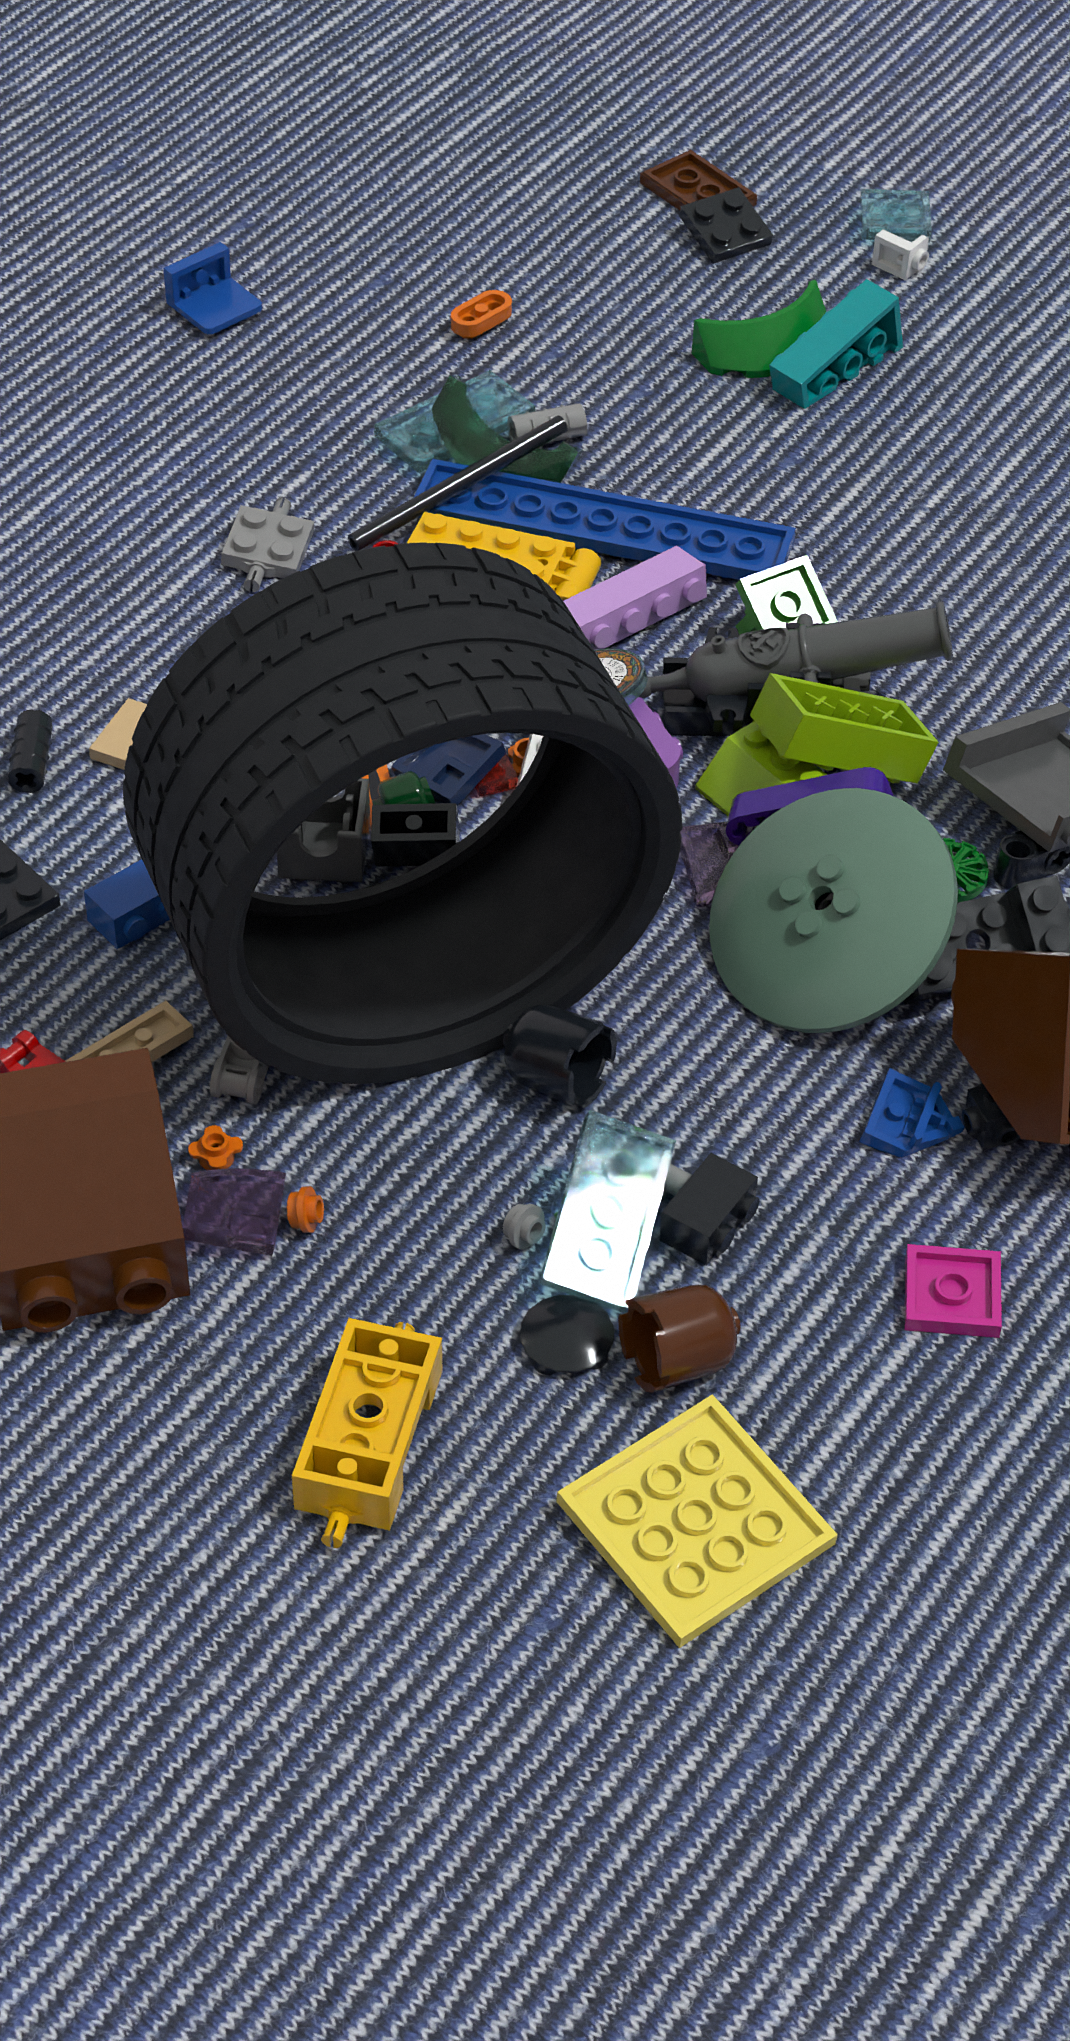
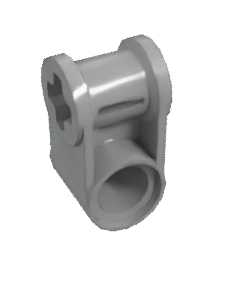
[210,1036,269,1105]

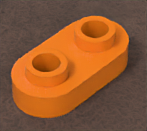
[451,290,512,339]

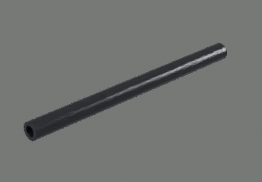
[348,415,568,551]

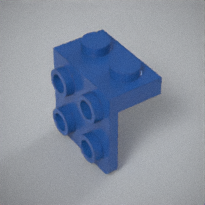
[163,242,262,335]

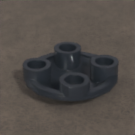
[520,1295,614,1375]

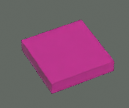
[905,1244,1002,1338]

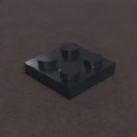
[679,187,773,264]

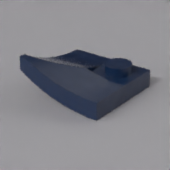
[391,734,507,806]

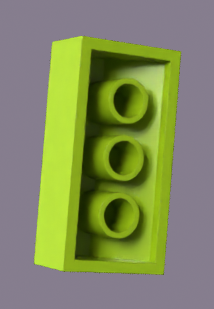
[695,721,827,816]

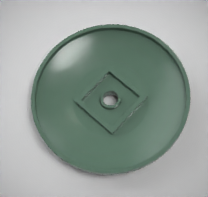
[709,788,958,1033]

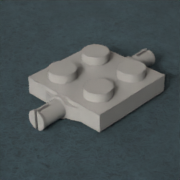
[221,497,314,592]

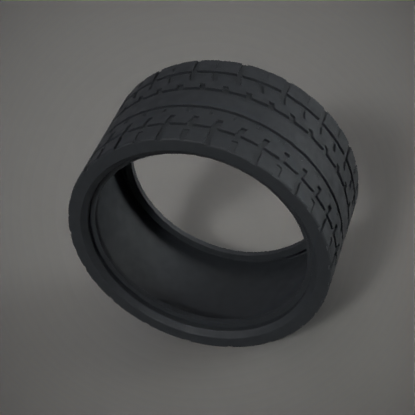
[123,542,682,1084]

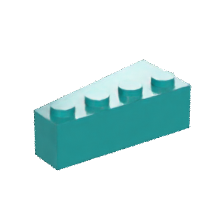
[769,279,903,409]

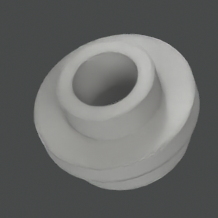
[503,1204,545,1250]

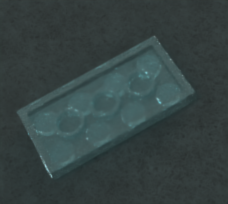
[374,370,535,473]
[538,1110,676,1313]

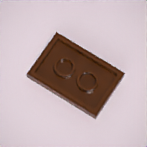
[640,150,757,211]

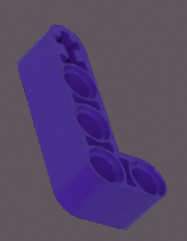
[725,767,894,846]

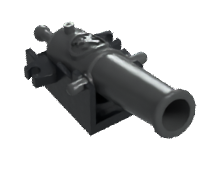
[630,600,953,736]

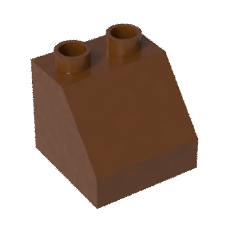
[951,949,1070,1144]
[0,1048,191,1332]

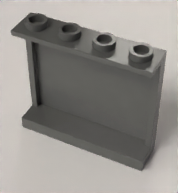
[943,702,1070,853]

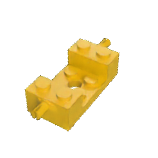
[292,1318,442,1548]

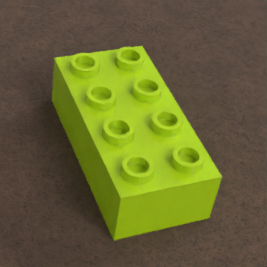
[750,673,939,784]

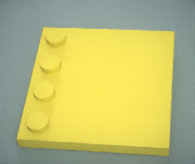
[556,1394,838,1648]

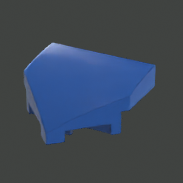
[859,1068,965,1158]

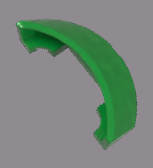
[692,280,826,378]

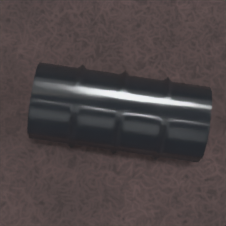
[8,710,53,793]

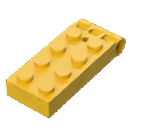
[407,512,602,601]

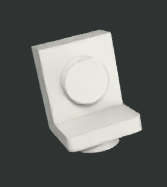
[872,229,929,280]

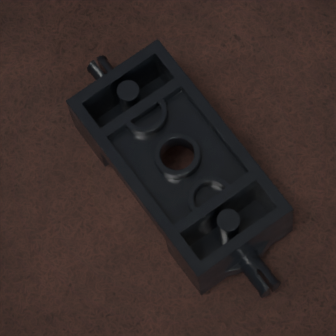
[903,875,1070,1005]

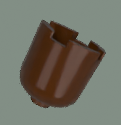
[618,1285,741,1393]

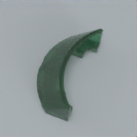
[431,374,583,483]

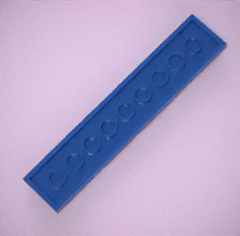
[413,459,796,580]

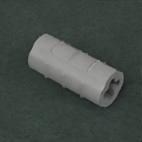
[508,403,587,444]

